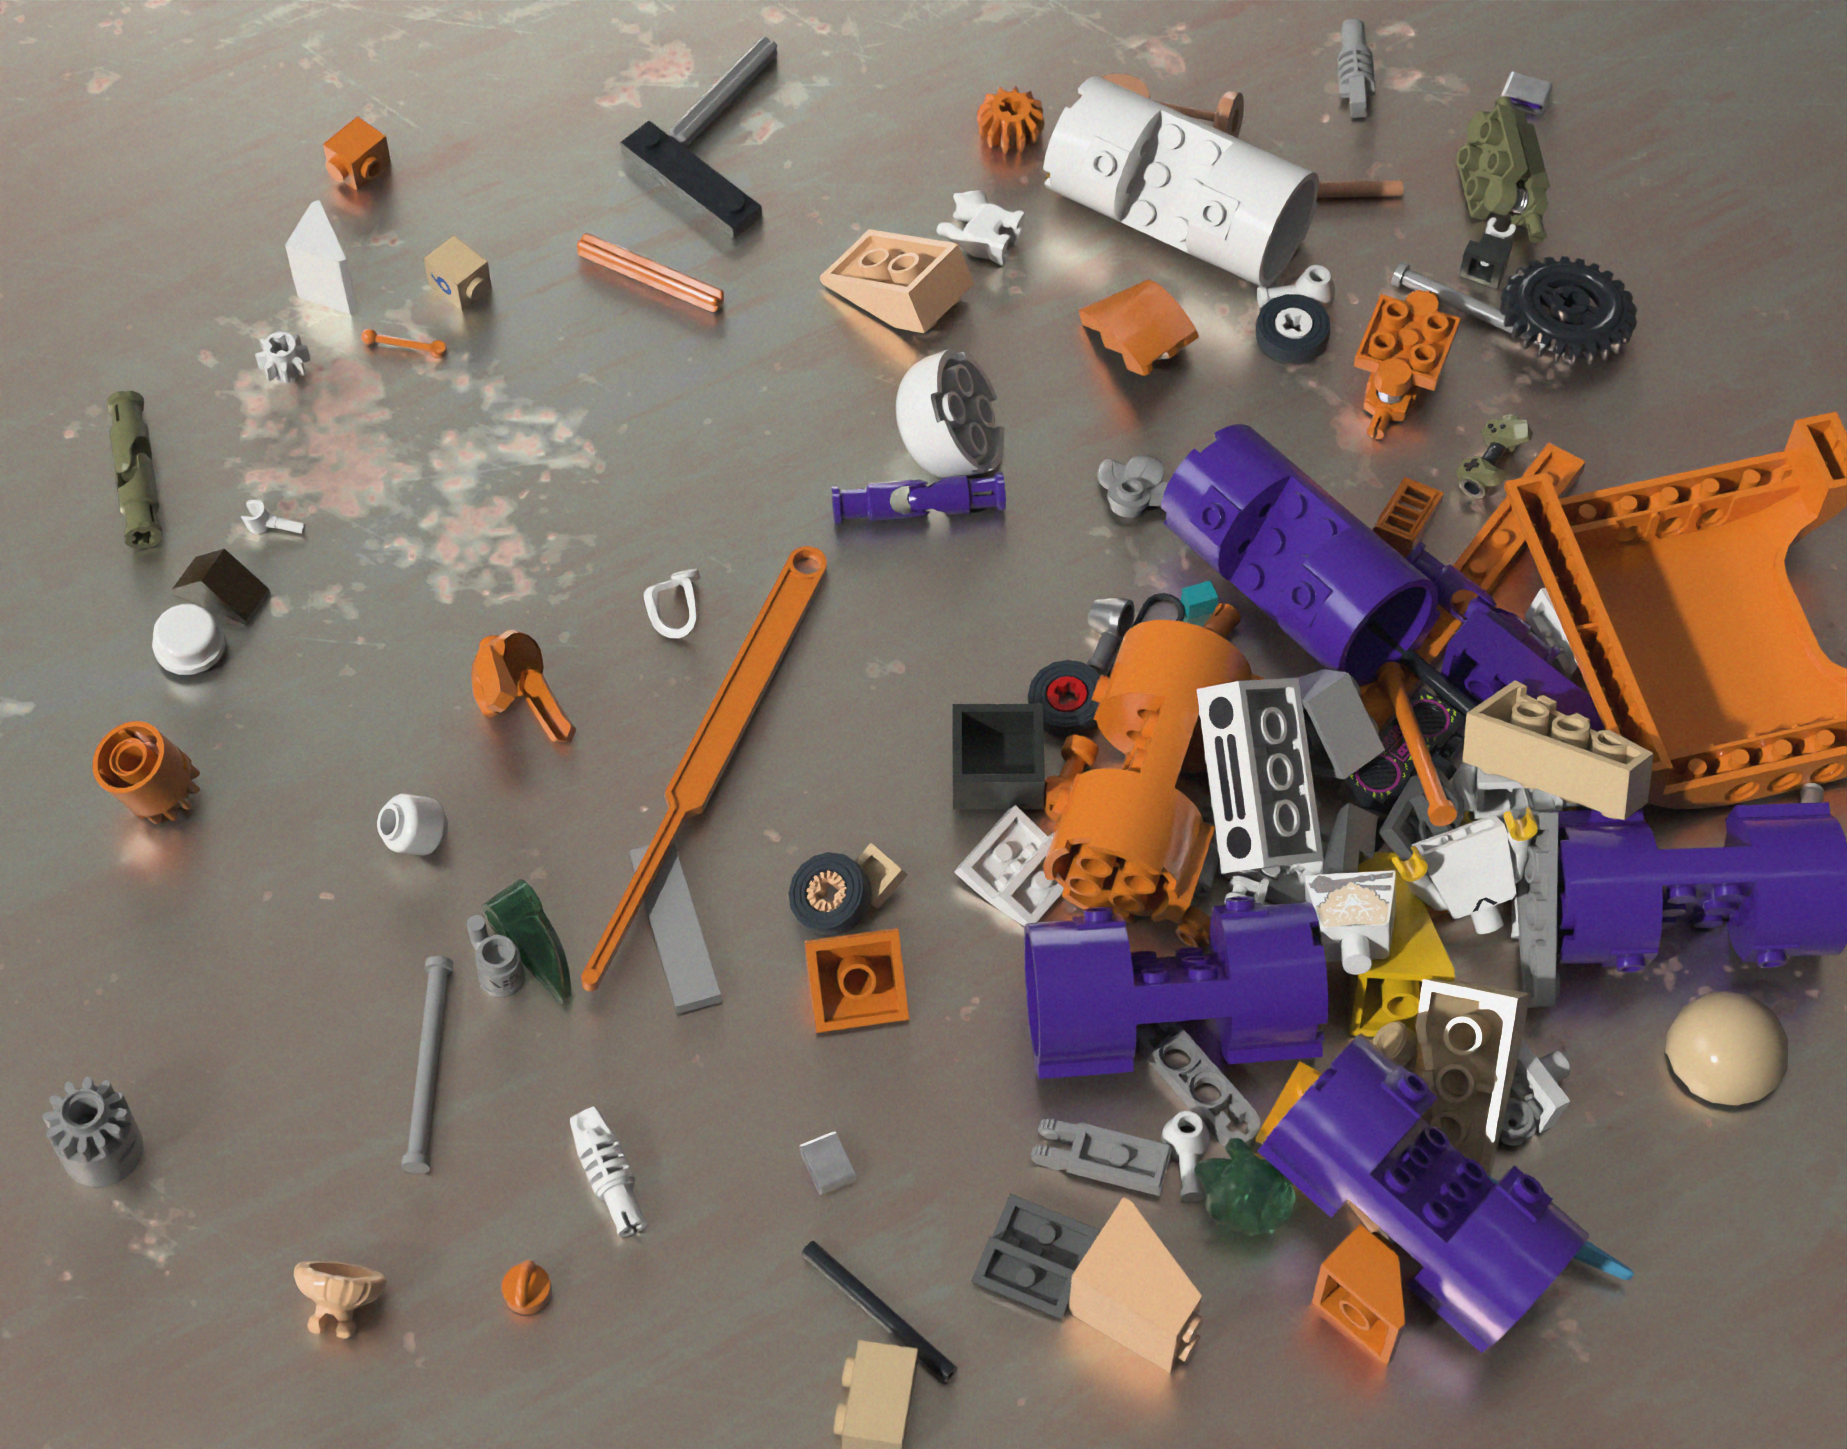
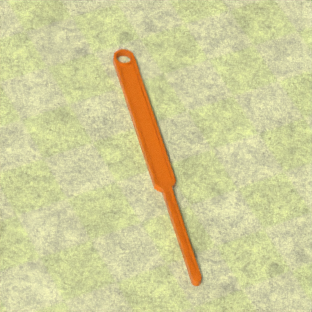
[581,546,827,991]

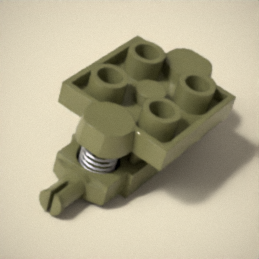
[1456,96,1550,243]

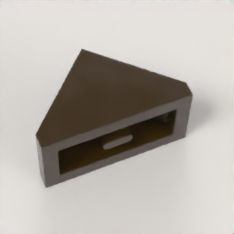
[172,548,271,626]

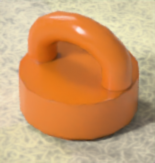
[502,1259,552,1315]

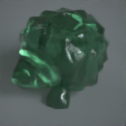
[1194,1138,1296,1238]

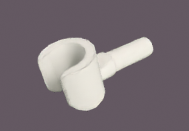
[241,500,305,534]

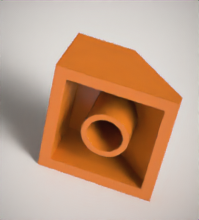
[1312,1224,1405,1366]

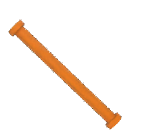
[1376,662,1457,826]

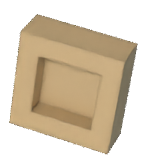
[855,843,908,909]

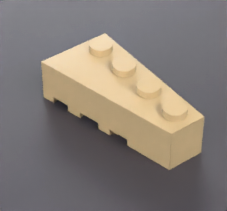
[1462,680,1653,820]

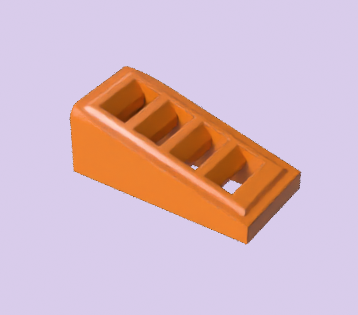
[1373,477,1444,558]

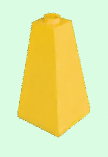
[1349,852,1455,1040]

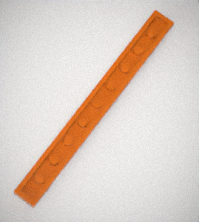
[1360,442,1586,736]

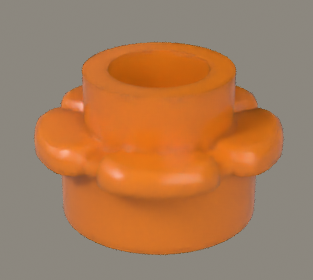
[1175,906,1211,947]

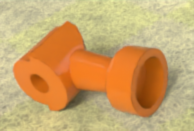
[1044,735,1099,822]

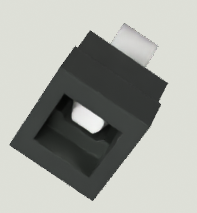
[1459,217,1516,289]

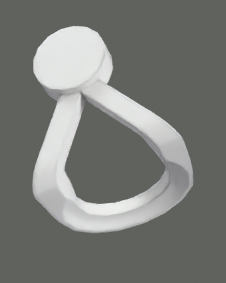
[644,569,700,639]

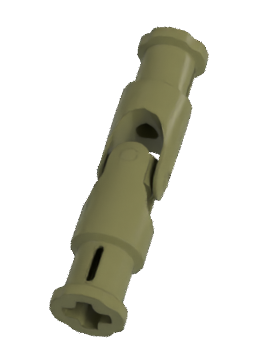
[107,391,163,549]

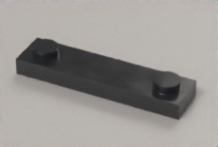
[620,120,762,239]

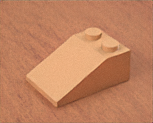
[819,229,974,333]

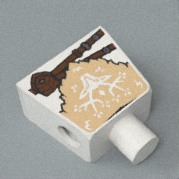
[1305,871,1396,974]

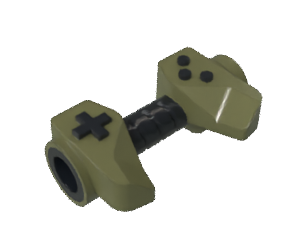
[1455,414,1533,499]

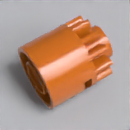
[92,721,200,824]

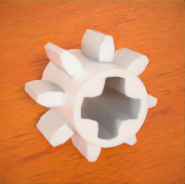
[255,331,311,384]

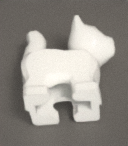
[937,190,1025,265]

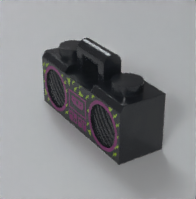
[1338,689,1466,816]

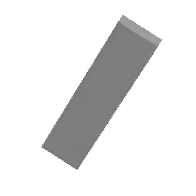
[629,843,722,1014]

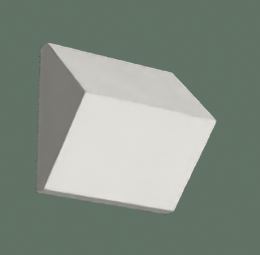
[285,200,358,314]

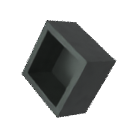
[952,704,1045,809]

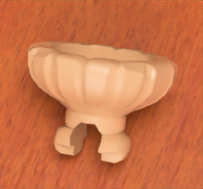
[294,1260,387,1339]

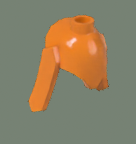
[471,630,576,743]

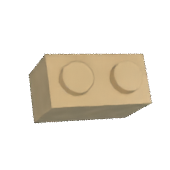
[834,1340,918,1449]

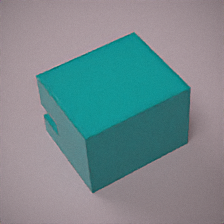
[1180,580,1218,620]

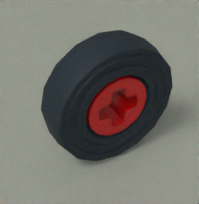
[1027,660,1100,738]

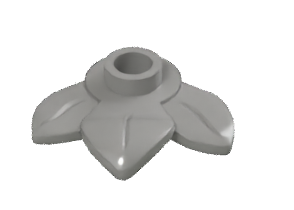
[1098,455,1168,518]

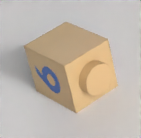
[423,235,492,311]

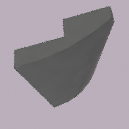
[1378,767,1464,861]
[1319,803,1377,874]

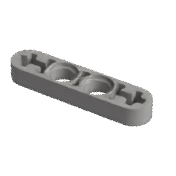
[1136,1021,1261,1152]

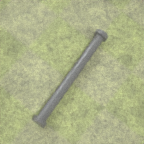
[1391,262,1571,364]
[401,956,454,1174]

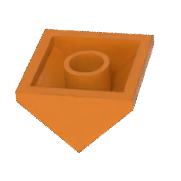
[805,928,909,1033]

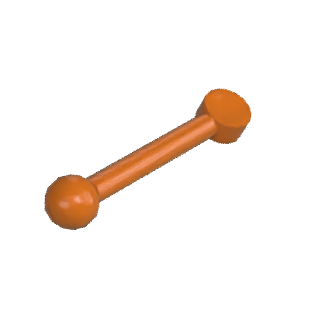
[361,329,447,358]

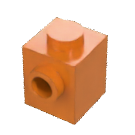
[323,116,391,190]

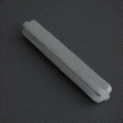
[669,37,778,148]

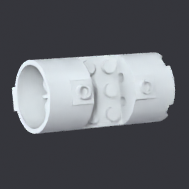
[1043,76,1319,288]

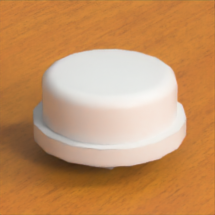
[152,604,226,675]

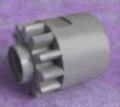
[42,1076,143,1187]

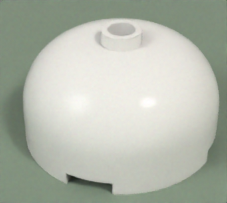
[896,349,1005,478]

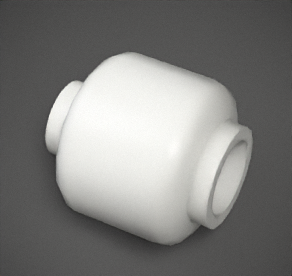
[377,794,448,855]

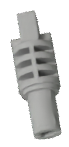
[1337,19,1375,118]

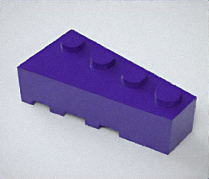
[1441,607,1605,732]

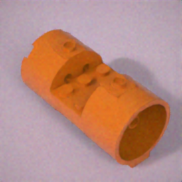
[1043,620,1264,923]

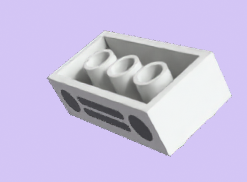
[1197,678,1324,874]

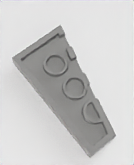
[1516,812,1560,1009]

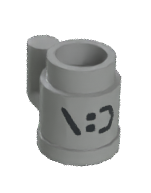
[466,915,525,998]

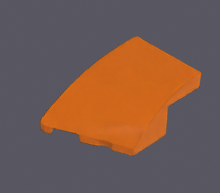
[1078,279,1199,376]

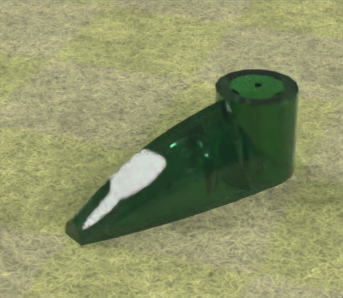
[481,879,572,1005]

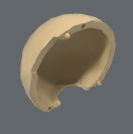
[1665,991,1788,1106]

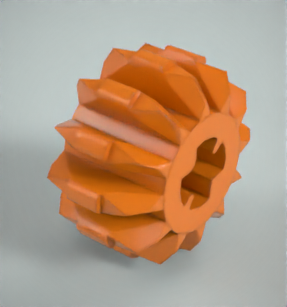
[977,86,1045,155]

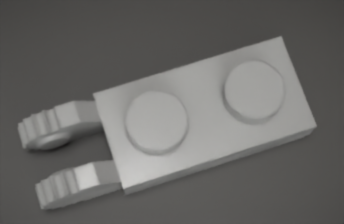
[1030,1118,1172,1196]

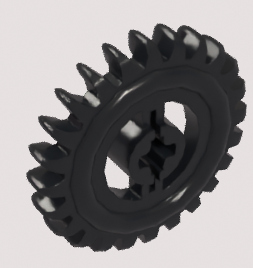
[1500,256,1637,366]

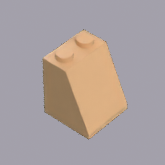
[1068,1197,1204,1373]

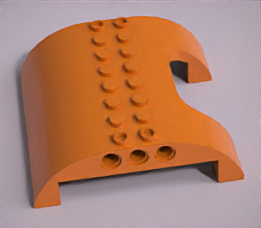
[1504,411,1847,809]

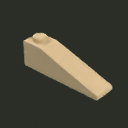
[1416,979,1530,1176]

